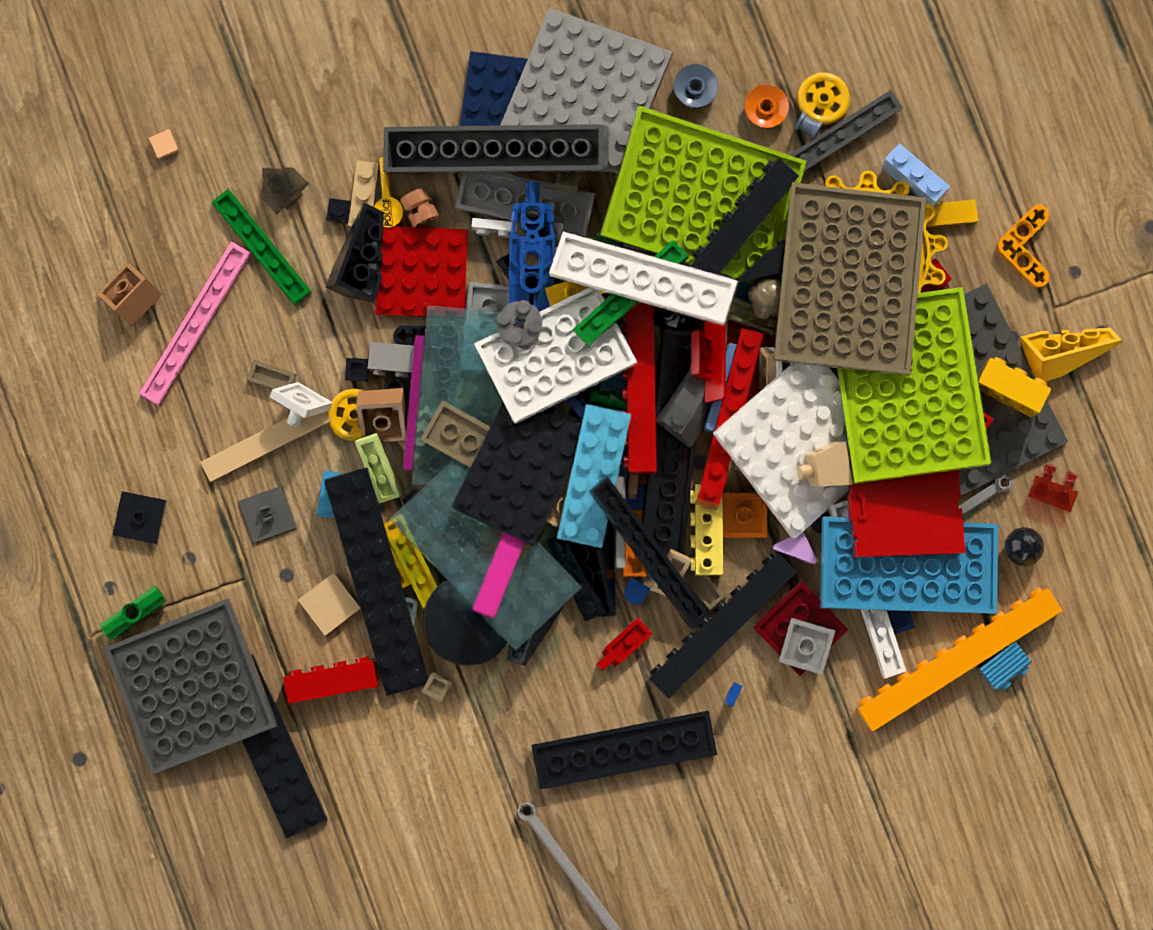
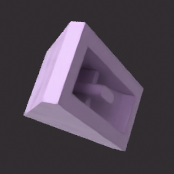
[771,532,817,565]

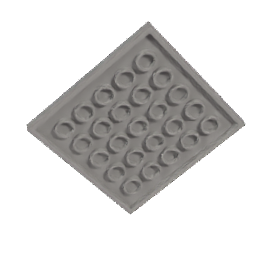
[500,8,673,175]

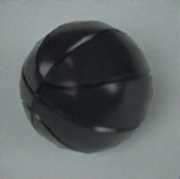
[1005,527,1044,566]

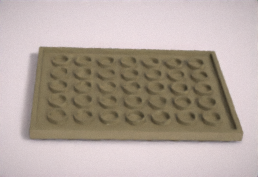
[773,183,926,376]

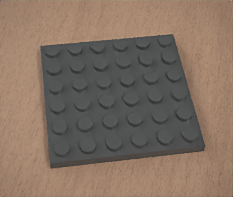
[104,598,278,775]

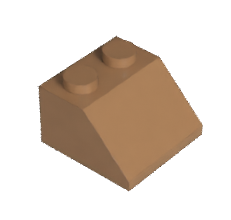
[97,262,162,326]
[356,388,407,442]

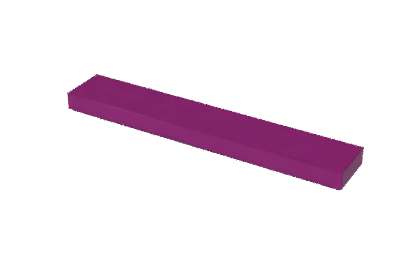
[403,335,426,472]

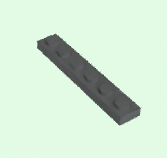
[789,90,903,172]

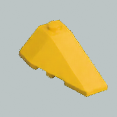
[1020,328,1122,381]

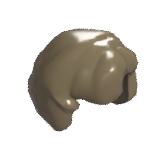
[747,276,781,319]

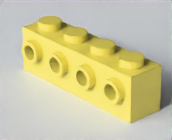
[690,484,723,576]

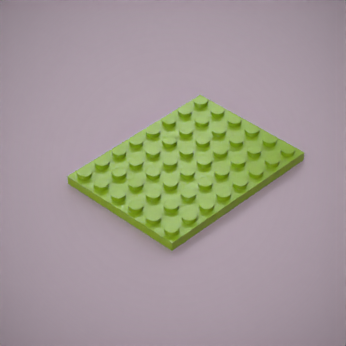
[600,106,807,284]
[837,287,991,484]

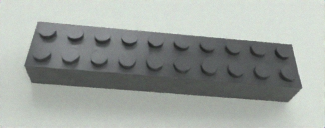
[383,124,609,174]

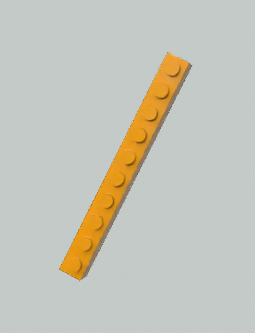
[856,587,1063,732]

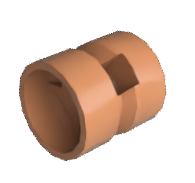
[400,187,439,228]

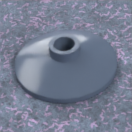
[674,64,718,108]

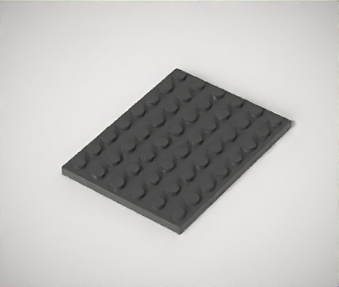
[959,283,1068,495]

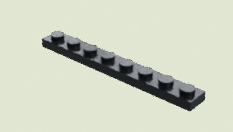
[588,476,709,629]

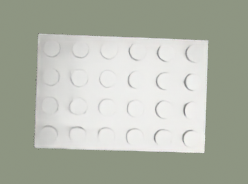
[474,287,637,424]

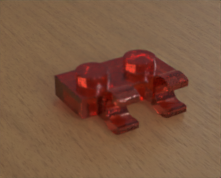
[1027,463,1079,513]

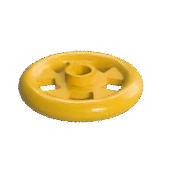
[797,73,850,125]
[328,388,365,442]

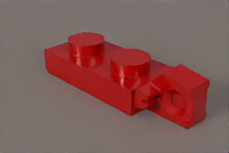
[596,617,653,671]

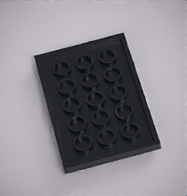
[451,402,583,547]

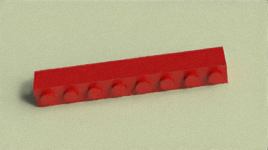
[622,302,656,475]
[695,328,763,510]

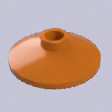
[745,84,789,128]

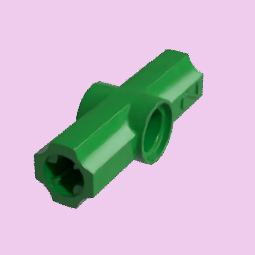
[100,585,167,641]

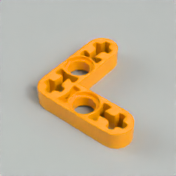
[996,205,1049,288]

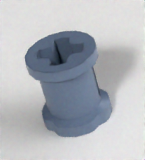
[793,111,823,140]

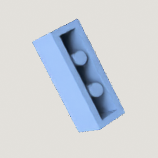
[882,143,950,208]

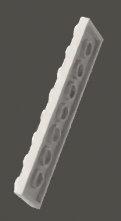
[549,232,737,325]

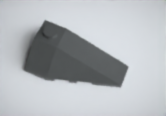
[655,368,711,448]

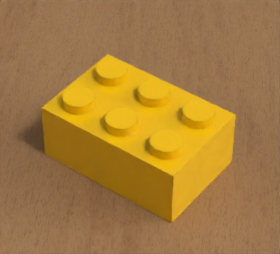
[977,357,1051,417]

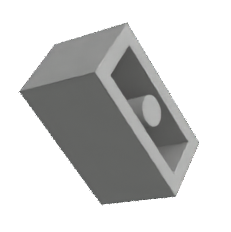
[368,342,414,378]

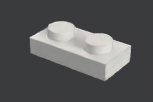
[472,218,517,238]

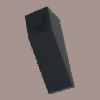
[733,240,785,283]

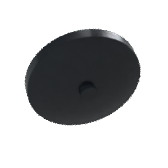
[422,575,513,666]

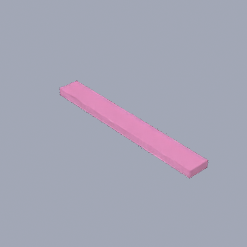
[139,242,251,406]

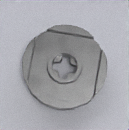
[497,300,543,347]

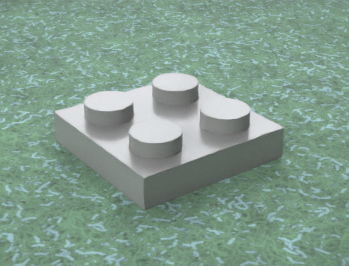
[779,618,835,675]

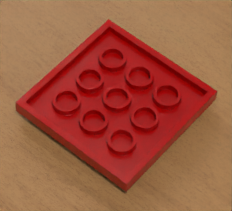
[375,227,468,319]

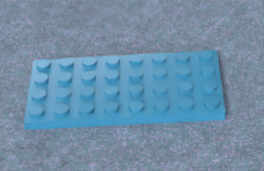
[820,517,998,614]

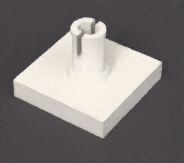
[270,382,333,427]

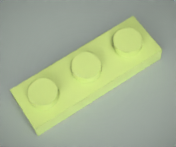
[355,433,401,503]

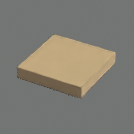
[298,573,361,636]

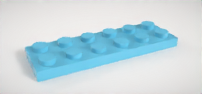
[557,404,631,548]

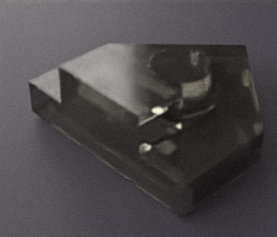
[260,167,309,215]

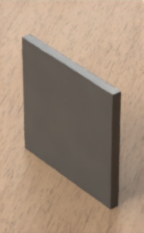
[239,486,296,543]

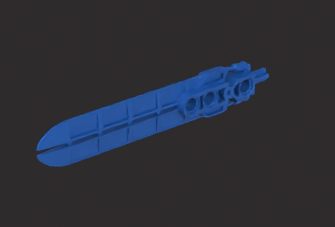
[509,181,555,407]

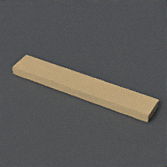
[200,412,330,482]

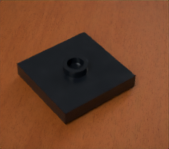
[113,491,167,544]

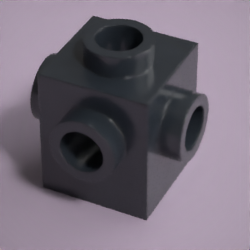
[654,307,690,331]

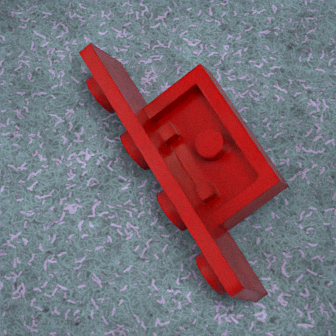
[691,320,726,403]

